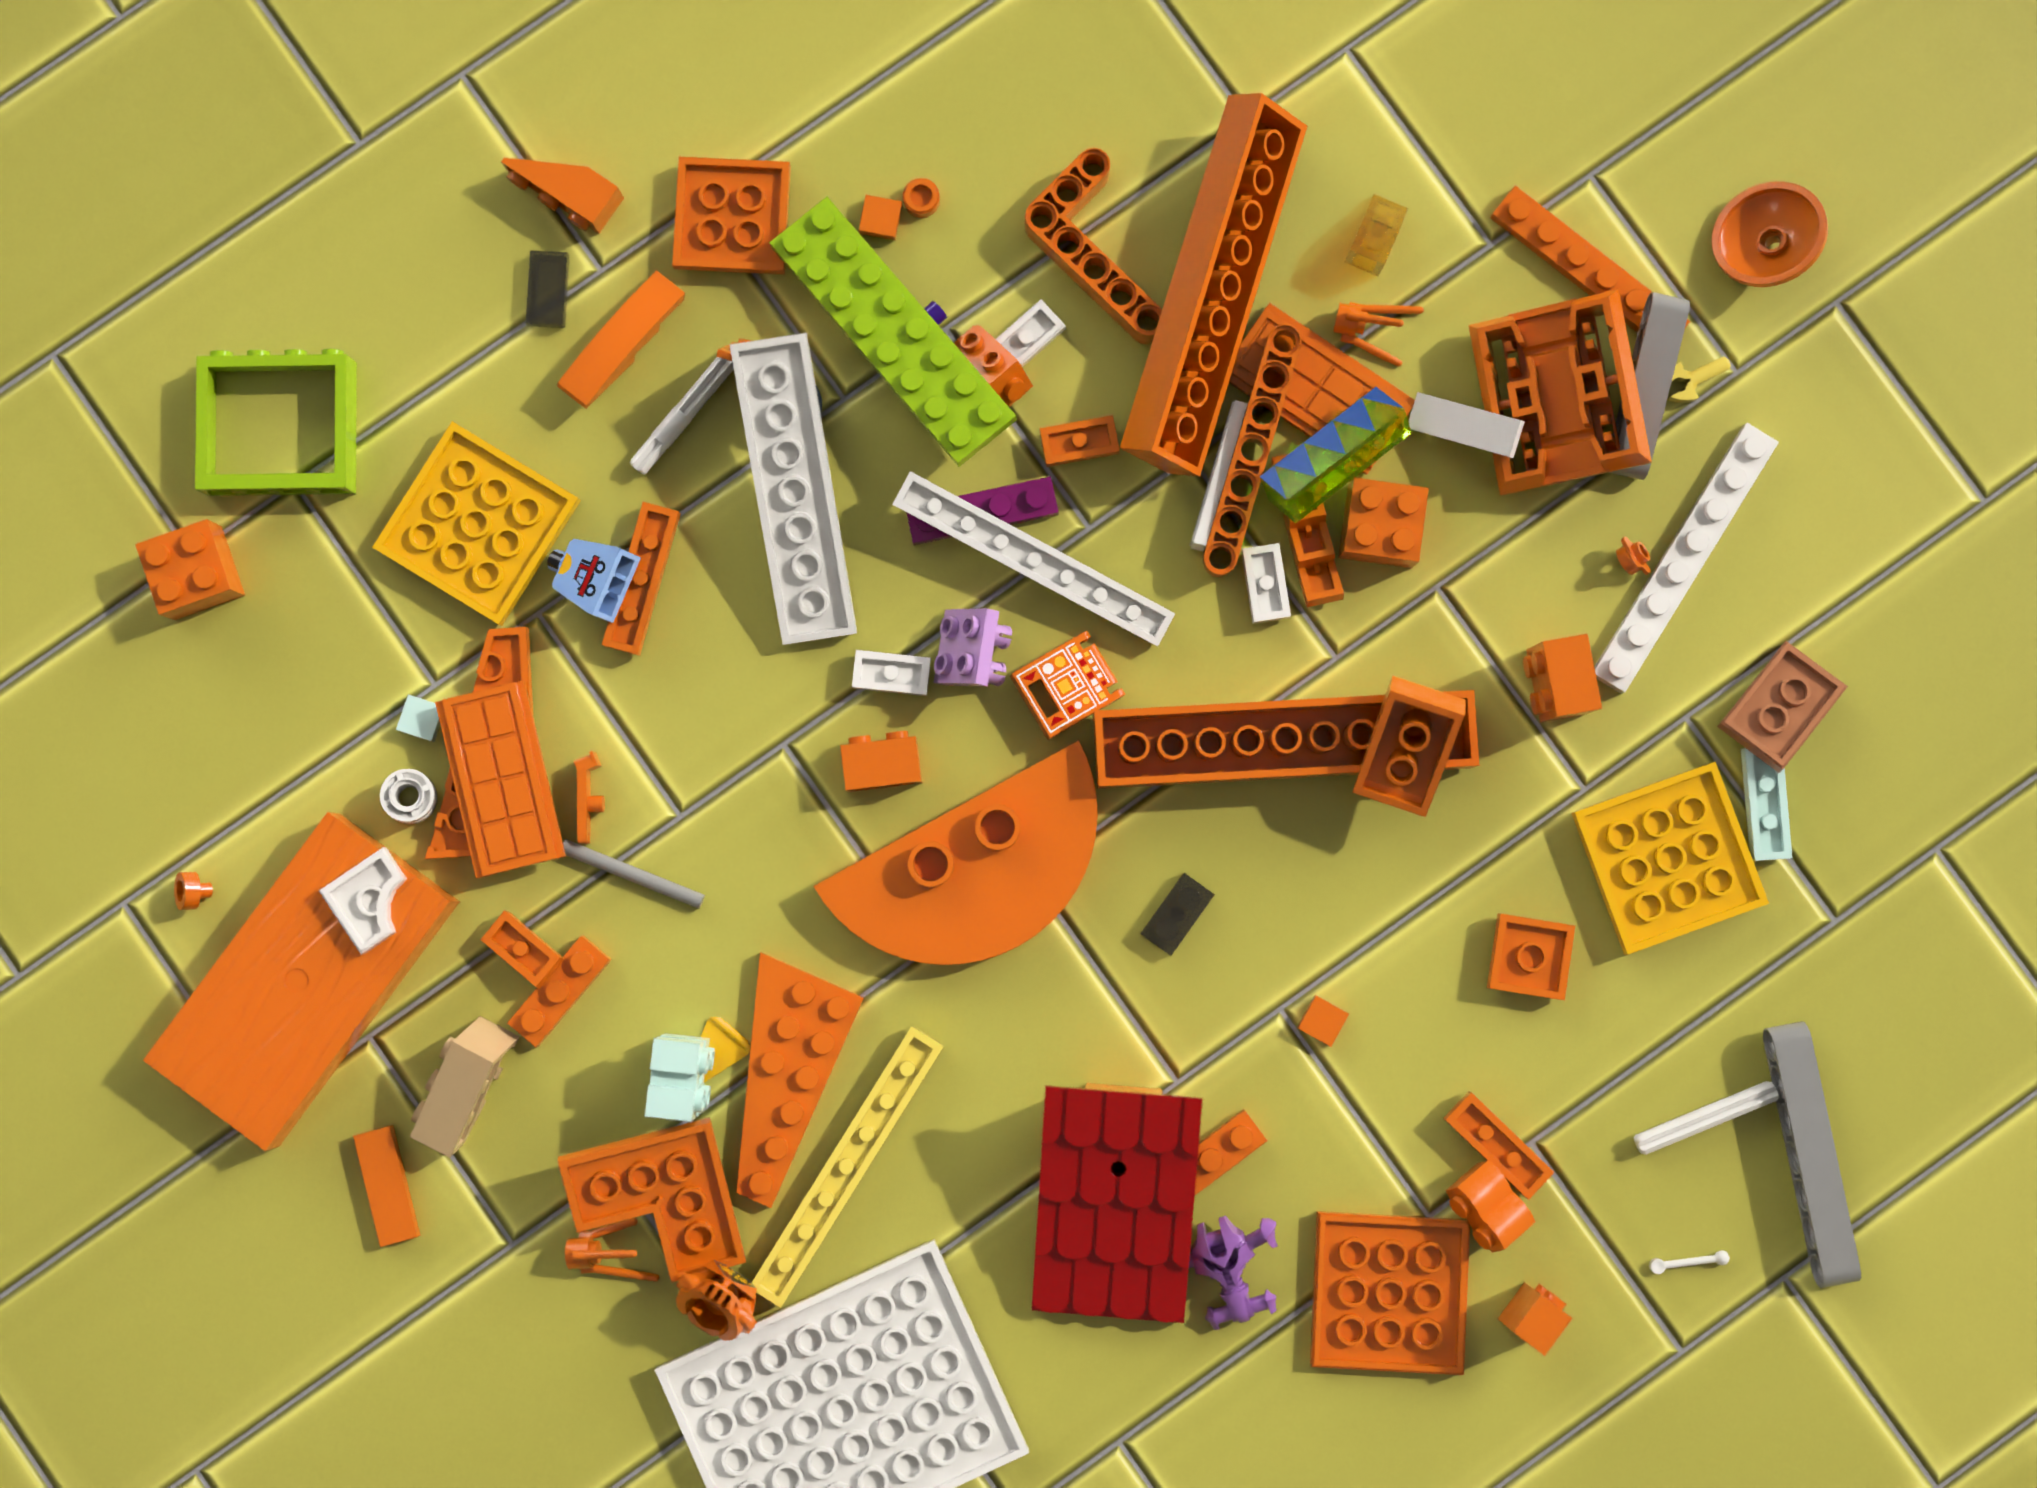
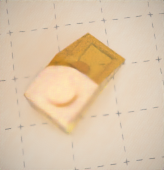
[1344,194,1408,276]

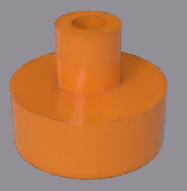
[174,872,213,910]

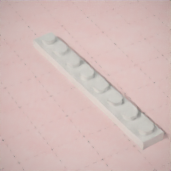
[1594,423,1779,694]
[892,471,1175,647]

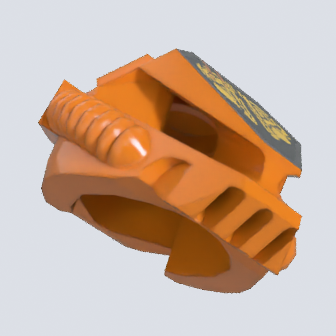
[676,1260,758,1341]

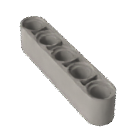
[1609,292,1690,480]

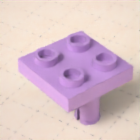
[934,608,1012,686]

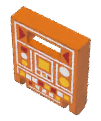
[1010,631,1126,740]

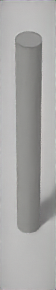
[563,839,705,909]

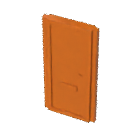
[1229,303,1415,475]
[435,680,566,878]

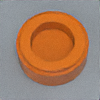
[903,178,940,218]

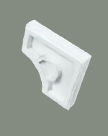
[319,847,407,954]

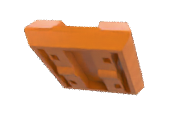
[1468,289,1652,496]

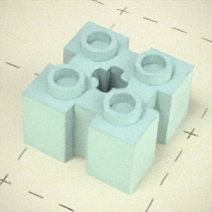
[645,1033,715,1122]

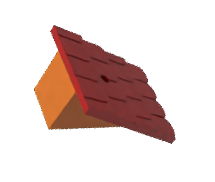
[1032,1083,1203,1323]

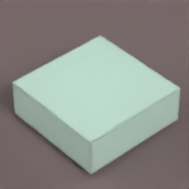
[396,694,440,742]

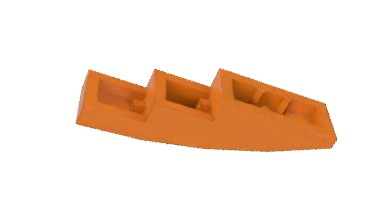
[557,270,685,409]
[1271,450,1344,607]

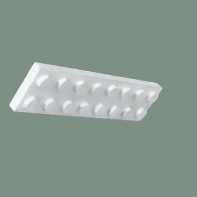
[730,332,857,645]

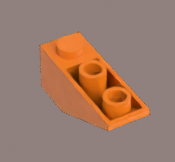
[501,157,624,234]

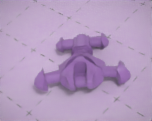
[1189,1216,1278,1330]

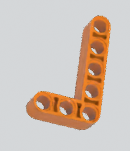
[1025,148,1162,344]

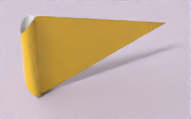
[701,1017,750,1083]

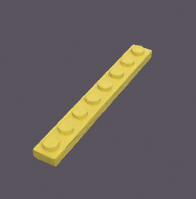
[752,1026,944,1308]

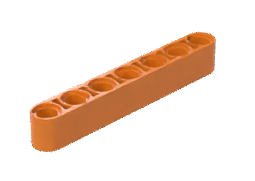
[1203,324,1302,577]

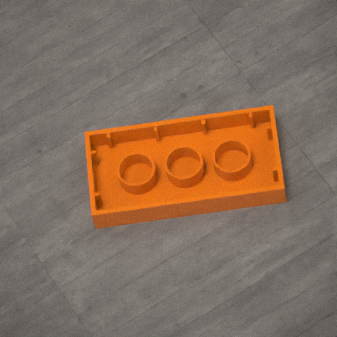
[143,812,460,1151]

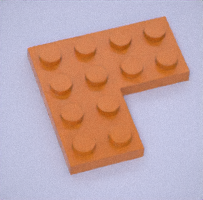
[558,1117,746,1282]

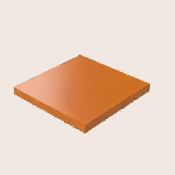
[1310,1211,1470,1375]

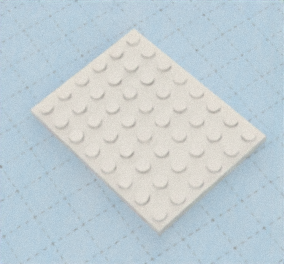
[655,1239,1029,1488]

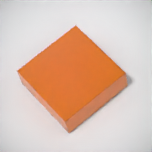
[859,195,903,241]
[1297,995,1349,1047]

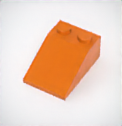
[1352,675,1466,817]

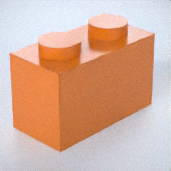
[840,731,922,792]
[1498,1282,1573,1356]

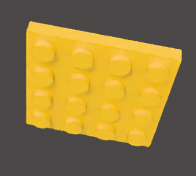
[372,421,581,626]
[1571,762,1769,955]

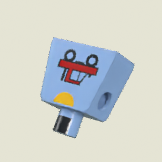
[547,539,641,623]

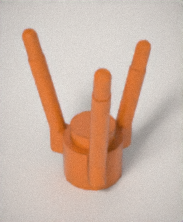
[1333,302,1424,367]
[565,1218,659,1282]

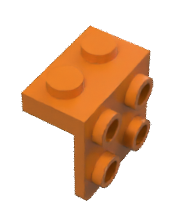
[953,325,1033,407]

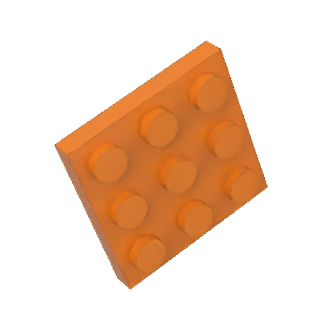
[672,156,791,275]

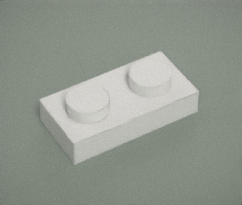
[1241,543,1291,624]
[852,650,931,696]

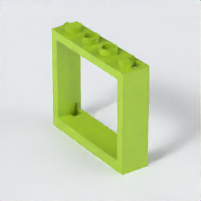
[195,349,357,496]

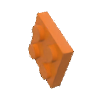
[1487,913,1575,1001]

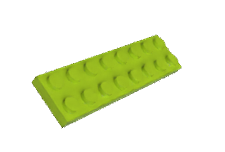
[769,197,1017,467]

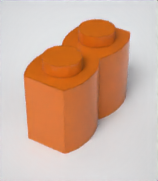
[1446,1160,1535,1252]

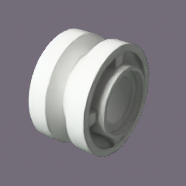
[380,769,437,824]

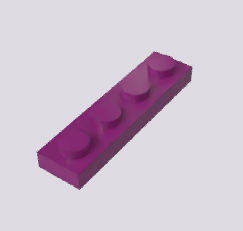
[906,476,1059,545]

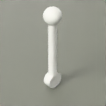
[1649,1250,1729,1274]

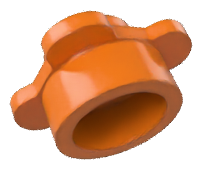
[1616,536,1651,575]

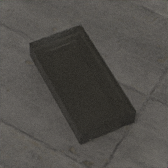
[526,250,569,328]

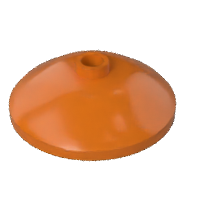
[1712,181,1828,287]

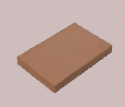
[1717,641,1848,773]

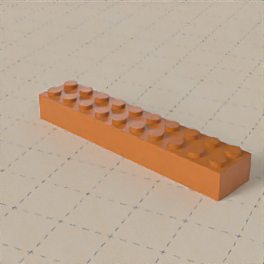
[1120,93,1307,477]
[1093,690,1479,789]

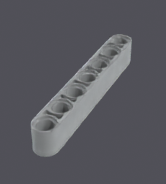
[1763,1021,1861,1288]

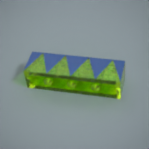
[1260,387,1412,523]

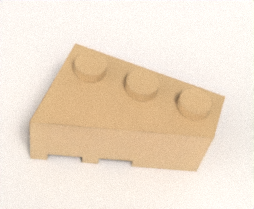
[410,1016,520,1158]

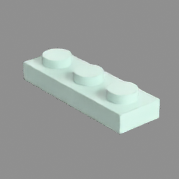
[1741,748,1792,861]

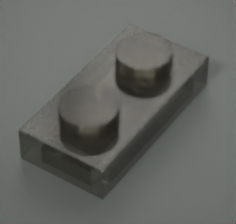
[1140,873,1215,956]

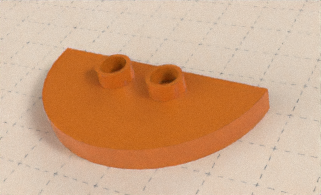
[814,740,1098,965]

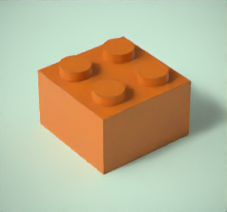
[1338,477,1429,568]
[135,519,245,620]
[1523,633,1602,723]

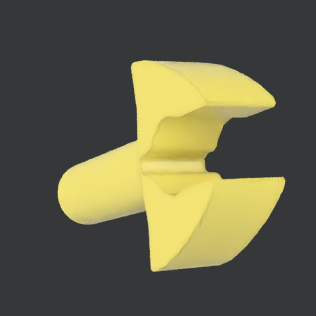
[1667,356,1730,403]

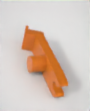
[574,751,605,844]

